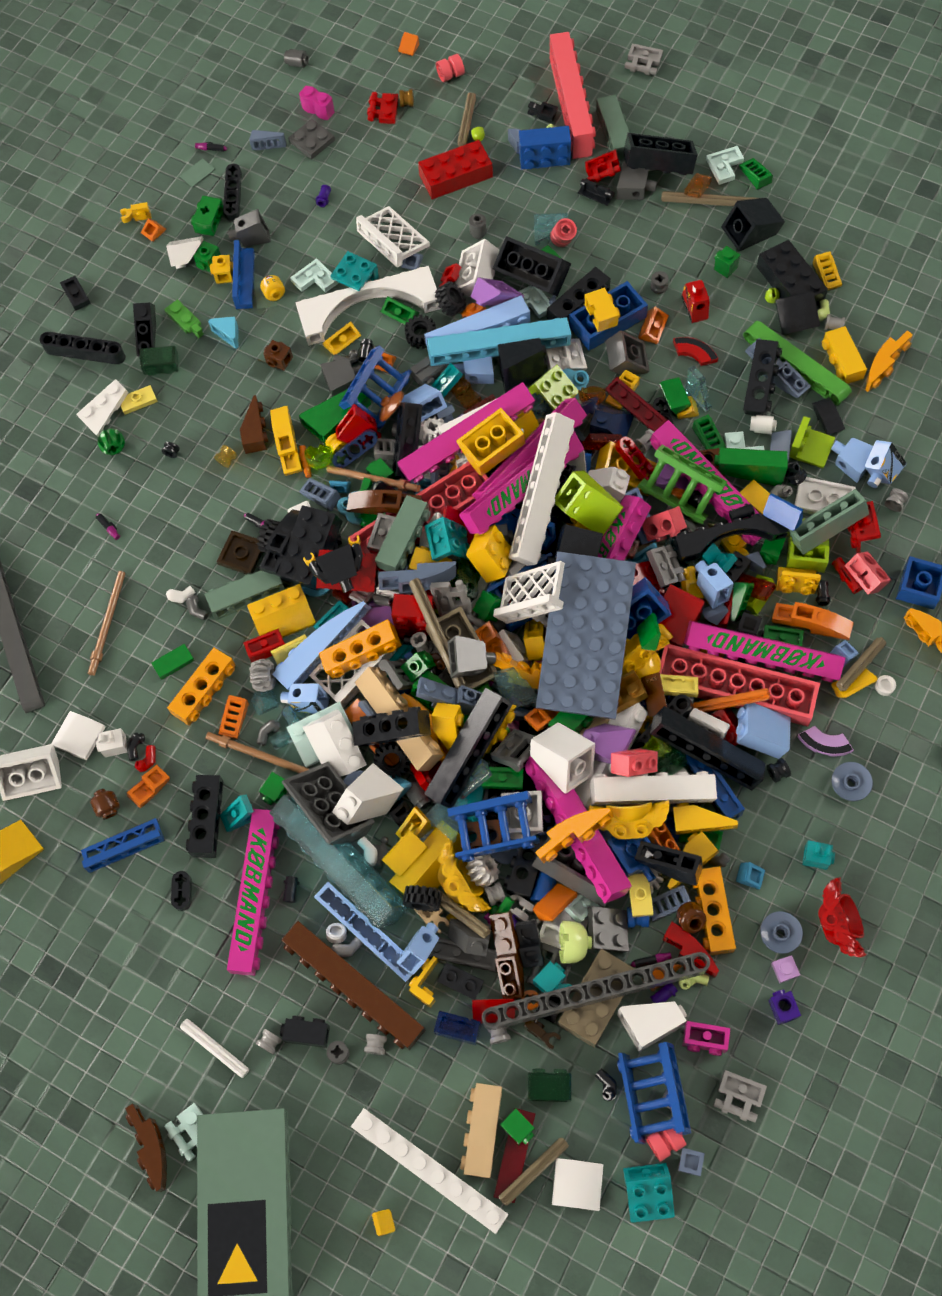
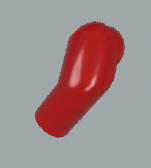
[135,745,156,772]

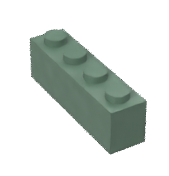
[596,95,631,159]
[789,489,869,555]
[375,495,431,571]
[204,570,285,620]

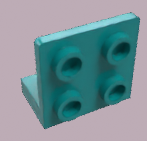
[330,251,379,291]
[425,517,470,562]
[623,1163,675,1223]

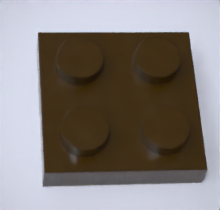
[216,530,263,574]

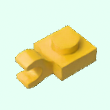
[120,202,152,223]
[720,535,749,556]
[681,566,704,599]

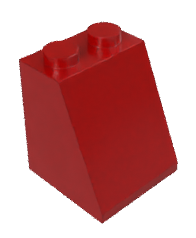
[659,584,705,647]

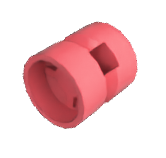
[436,54,465,83]
[550,218,577,247]
[645,1129,687,1162]

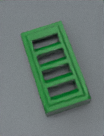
[739,158,773,190]
[692,414,726,450]
[731,582,754,621]

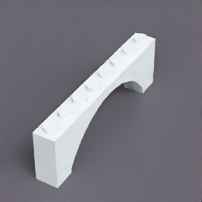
[295,266,441,346]

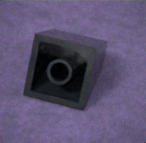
[721,197,785,251]
[498,338,547,393]
[554,524,603,571]

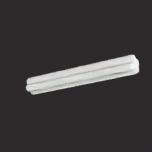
[180,1019,249,1078]

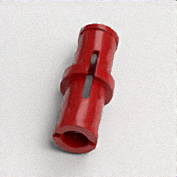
[832,557,863,594]

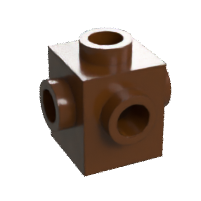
[263,340,293,371]

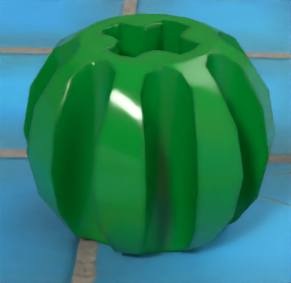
[98,428,125,456]

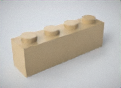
[460,1083,502,1179]

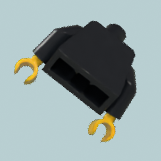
[303,535,363,593]

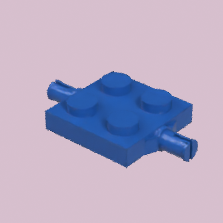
[606,837,656,882]

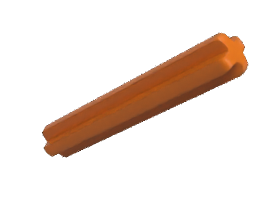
[693,688,770,712]

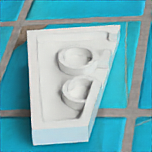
[76,379,129,437]

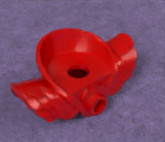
[818,877,867,957]

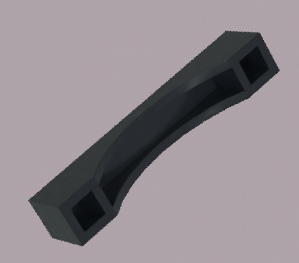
[673,514,790,563]

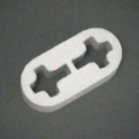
[509,895,541,925]

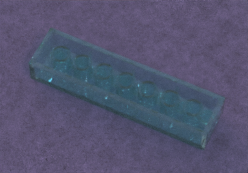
[269,794,409,929]

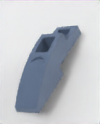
[745,338,811,398]
[378,561,456,594]
[416,677,483,715]

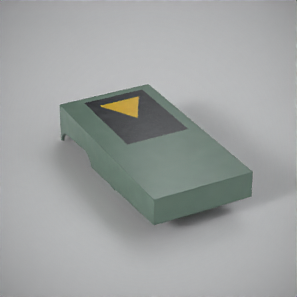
[197,1108,294,1296]

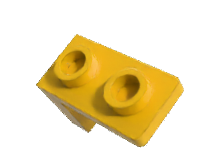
[409,956,438,1008]

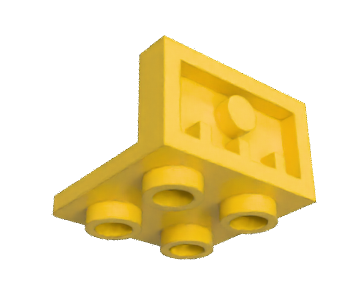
[776,567,821,595]

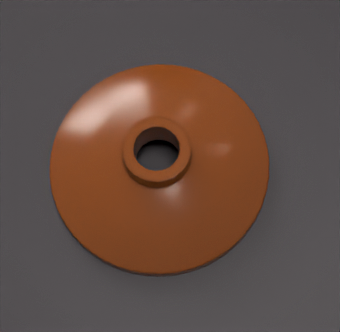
[379,391,404,422]

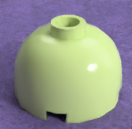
[559,921,592,964]

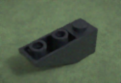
[133,302,156,357]

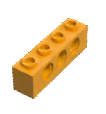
[319,619,402,679]
[167,647,236,726]
[692,866,736,956]

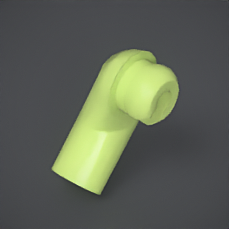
[817,299,830,321]
[678,974,709,990]

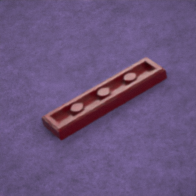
[604,377,668,432]
[493,1108,536,1203]

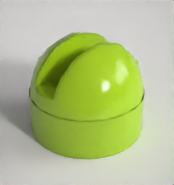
[471,127,485,141]
[765,288,780,303]

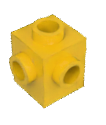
[210,255,233,284]

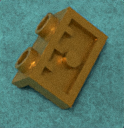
[617,670,648,714]

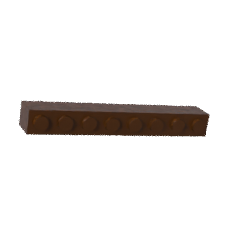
[282,921,426,1050]

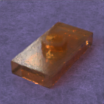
[684,173,712,198]

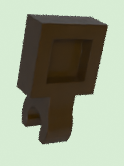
[524,1019,561,1050]

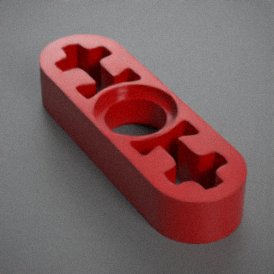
[615,436,654,481]

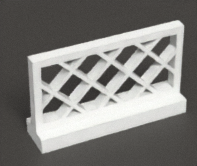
[356,206,430,267]
[493,561,565,624]
[309,619,396,708]

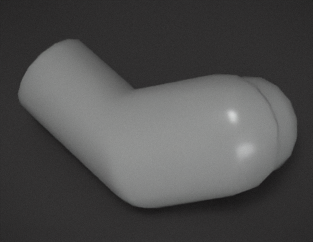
[769,485,793,497]

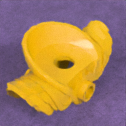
[622,633,670,680]
[589,800,670,839]
[437,840,491,913]

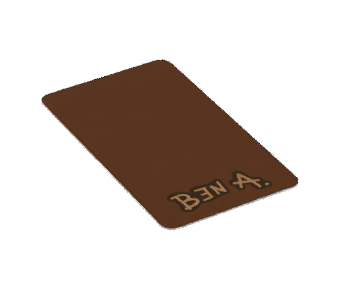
[641,672,667,717]

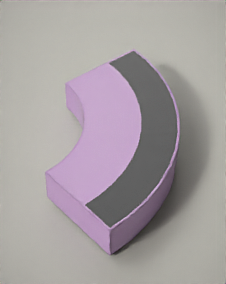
[797,726,853,757]

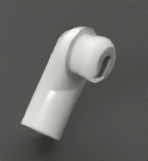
[166,586,195,603]
[357,836,377,867]

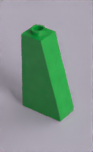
[299,389,371,444]
[714,448,788,486]

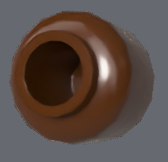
[90,789,120,820]
[676,902,707,933]

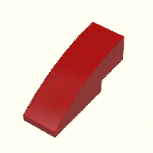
[663,921,719,978]

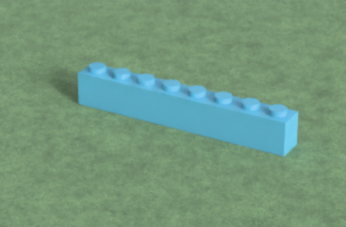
[427,317,571,366]

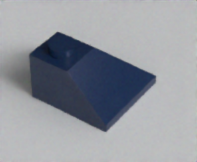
[589,404,634,443]

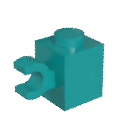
[802,840,835,870]
[533,961,573,993]

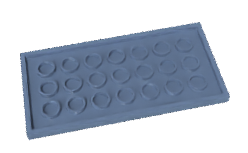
[536,551,636,720]

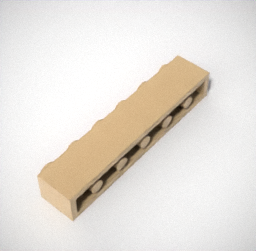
[355,666,444,771]

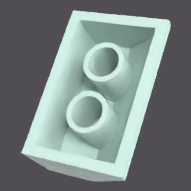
[286,701,353,768]

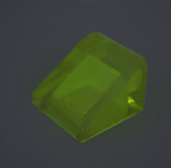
[642,736,672,758]

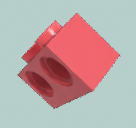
[642,506,687,542]
[844,551,891,595]
[611,748,658,777]

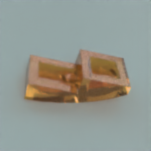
[450,376,482,411]

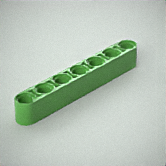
[743,321,852,406]

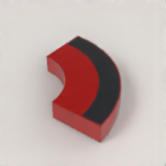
[673,337,718,366]

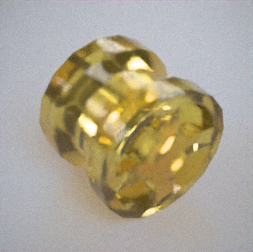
[214,445,237,468]

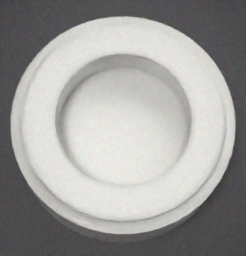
[875,675,896,696]
[326,923,347,944]

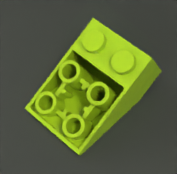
[555,470,624,535]
[786,519,829,573]

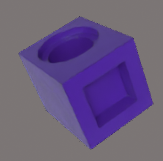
[768,989,801,1025]

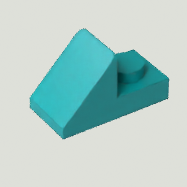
[702,543,738,573]
[220,794,254,832]

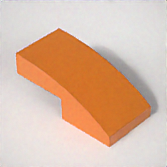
[475,621,511,667]
[524,708,559,732]
[127,765,170,809]

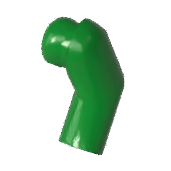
[489,896,515,915]

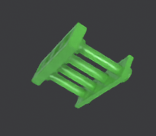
[637,445,728,524]

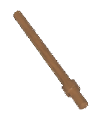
[327,466,421,492]
[88,571,126,676]
[206,732,309,773]

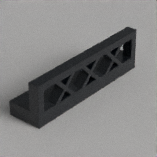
[392,402,423,477]

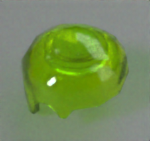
[304,444,334,470]

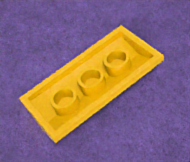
[389,821,463,895]

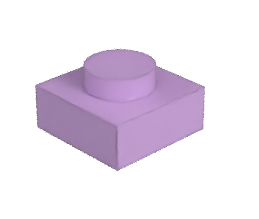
[771,955,800,984]

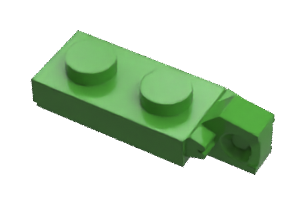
[164,299,204,338]

